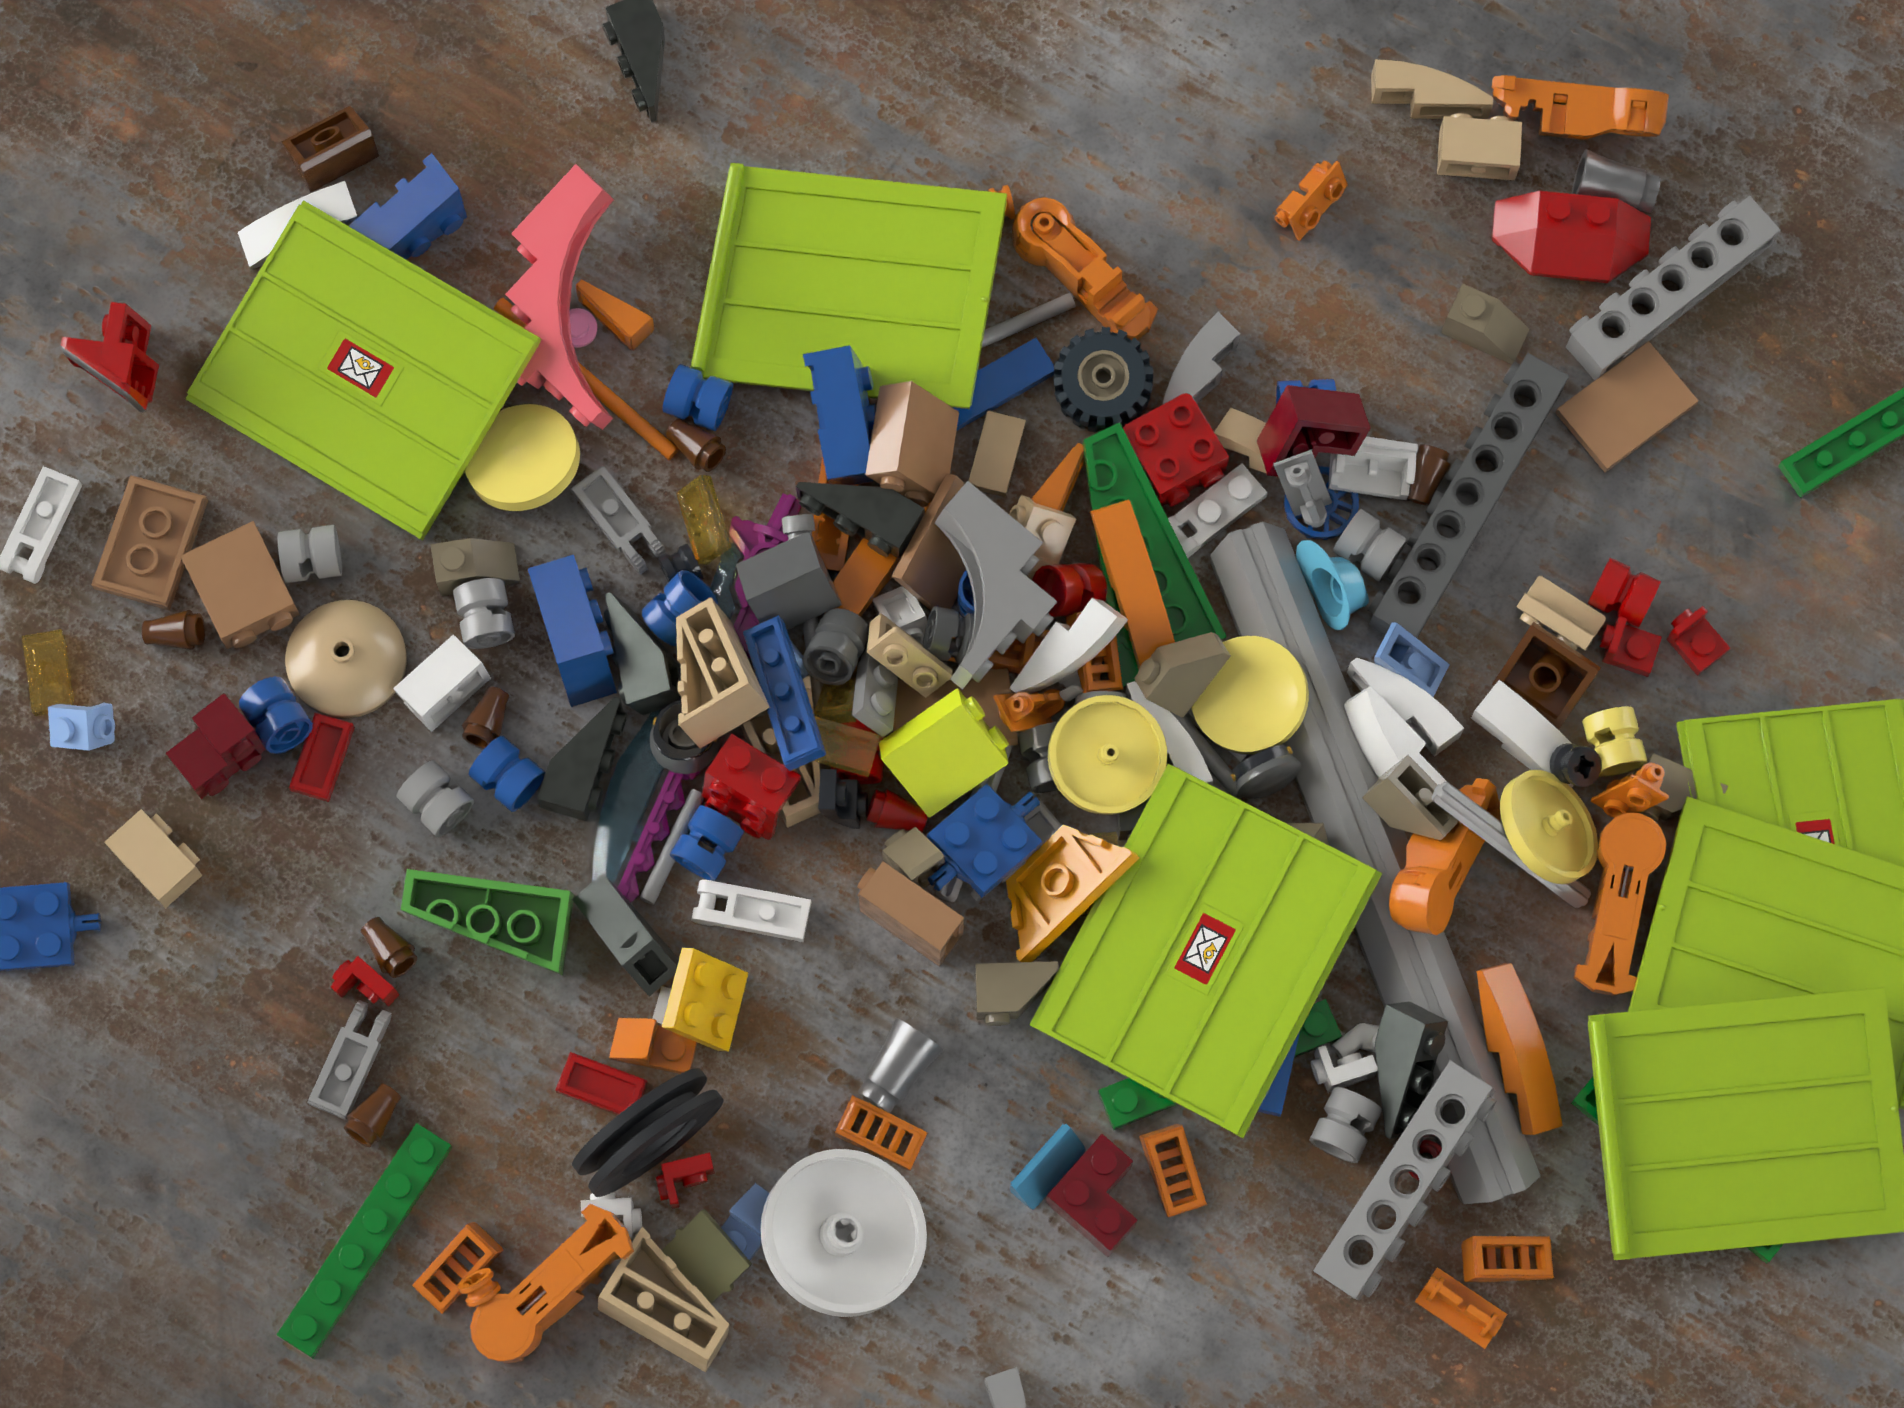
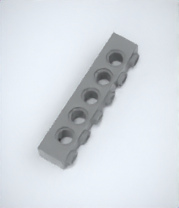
[1566,196,1781,380]
[1313,1060,1497,1301]

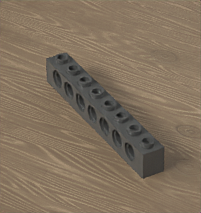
[1368,353,1569,638]

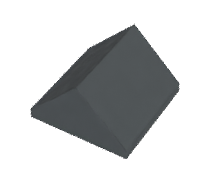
[736,531,842,630]

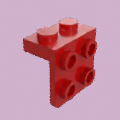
[1123,393,1229,507]
[702,733,801,840]

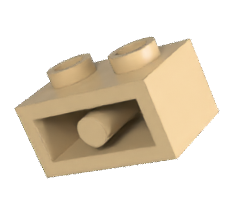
[1437,113,1522,180]
[104,809,202,909]

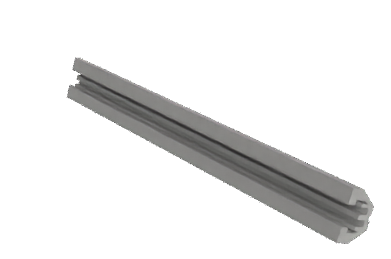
[1210,522,1541,1204]

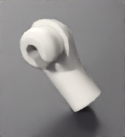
[1331,1023,1379,1059]

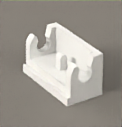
[1328,436,1418,500]
[393,635,491,732]

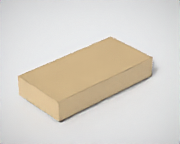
[968,411,1026,497]

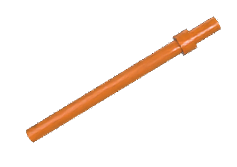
[494,297,679,460]

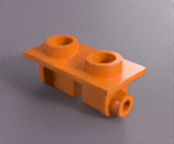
[1274,160,1348,241]
[993,689,1065,732]
[1590,762,1669,818]
[1415,1267,1507,1349]

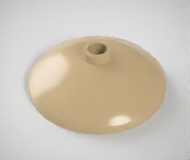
[285,600,407,718]

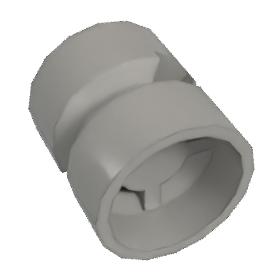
[1332,509,1408,582]
[277,524,342,583]
[453,578,515,649]
[396,760,474,838]
[1309,1087,1382,1163]

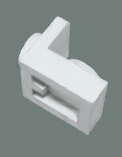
[872,586,927,645]
[1311,1045,1378,1093]

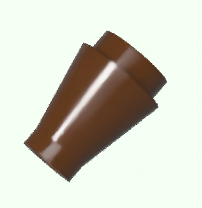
[666,418,726,472]
[1407,444,1451,506]
[142,610,205,650]
[462,686,510,749]
[361,917,418,978]
[344,1083,401,1147]

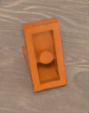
[609,1018,698,1074]

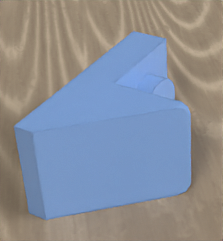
[1374,622,1450,697]
[721,1183,769,1260]

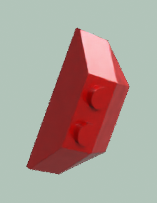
[1492,191,1651,283]

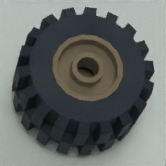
[1054,327,1153,433]

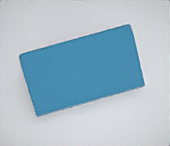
[1010,1124,1086,1210]

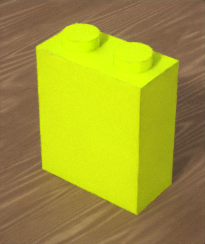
[878,688,1009,818]

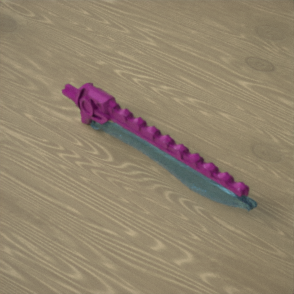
[592,493,802,903]

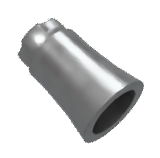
[1571,149,1661,213]
[858,1018,944,1113]

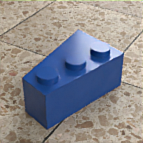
[349,153,467,259]
[803,345,876,485]
[528,555,617,707]

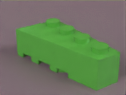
[401,869,574,976]

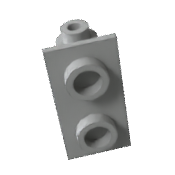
[1273,450,1332,527]

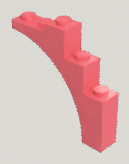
[505,164,614,430]

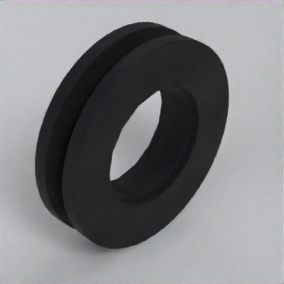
[572,1068,724,1197]

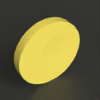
[465,404,580,511]
[1191,636,1309,754]
[1048,695,1167,815]
[1500,770,1598,884]

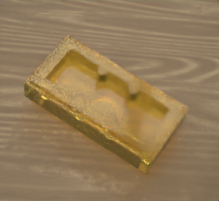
[676,475,731,565]
[22,629,74,716]
[814,664,858,726]
[814,716,881,777]

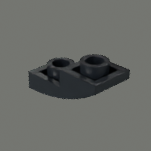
[818,769,868,829]

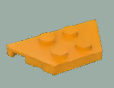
[1006,824,1140,962]

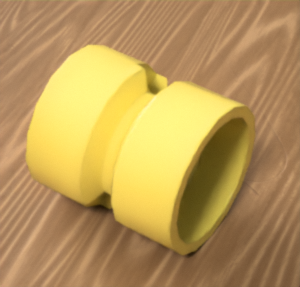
[1582,706,1648,777]

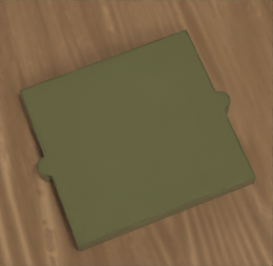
[662,1209,752,1304]

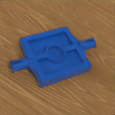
[927,784,1043,898]
[0,882,102,971]

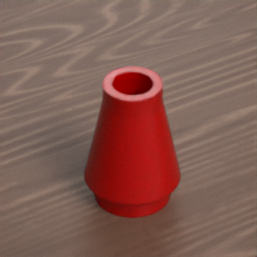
[866,789,928,833]

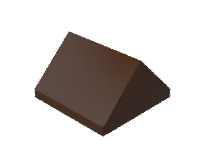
[281,106,379,193]
[1492,622,1601,730]

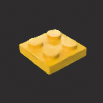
[662,948,749,1052]

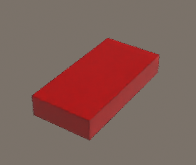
[289,713,355,802]
[555,1052,648,1115]

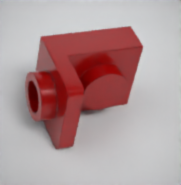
[1666,606,1730,676]
[1599,616,1662,677]
[330,956,400,1007]
[656,1152,715,1209]

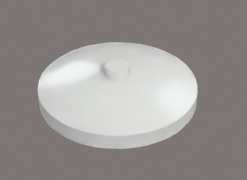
[761,1149,927,1317]

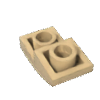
[1214,408,1266,473]

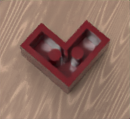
[1257,385,1371,477]
[166,693,266,799]
[1046,1134,1138,1257]

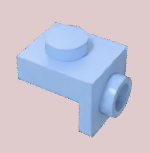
[48,703,115,751]

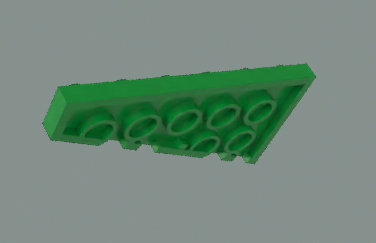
[1083,422,1227,688]

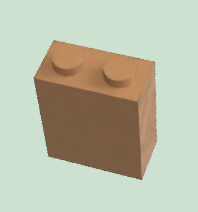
[865,381,959,507]
[181,521,300,649]
[857,861,964,967]

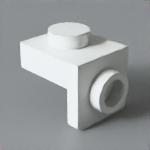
[581,1192,642,1243]

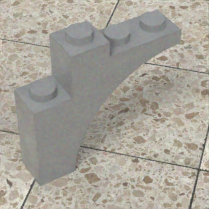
[934,481,1057,690]

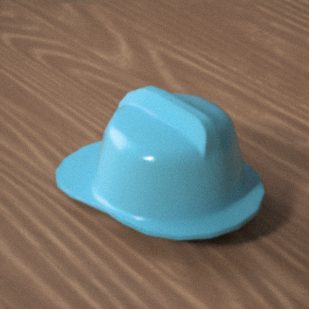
[1296,540,1369,630]

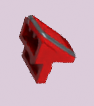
[61,302,159,413]

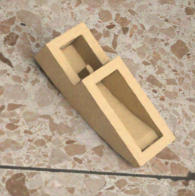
[1371,59,1493,119]

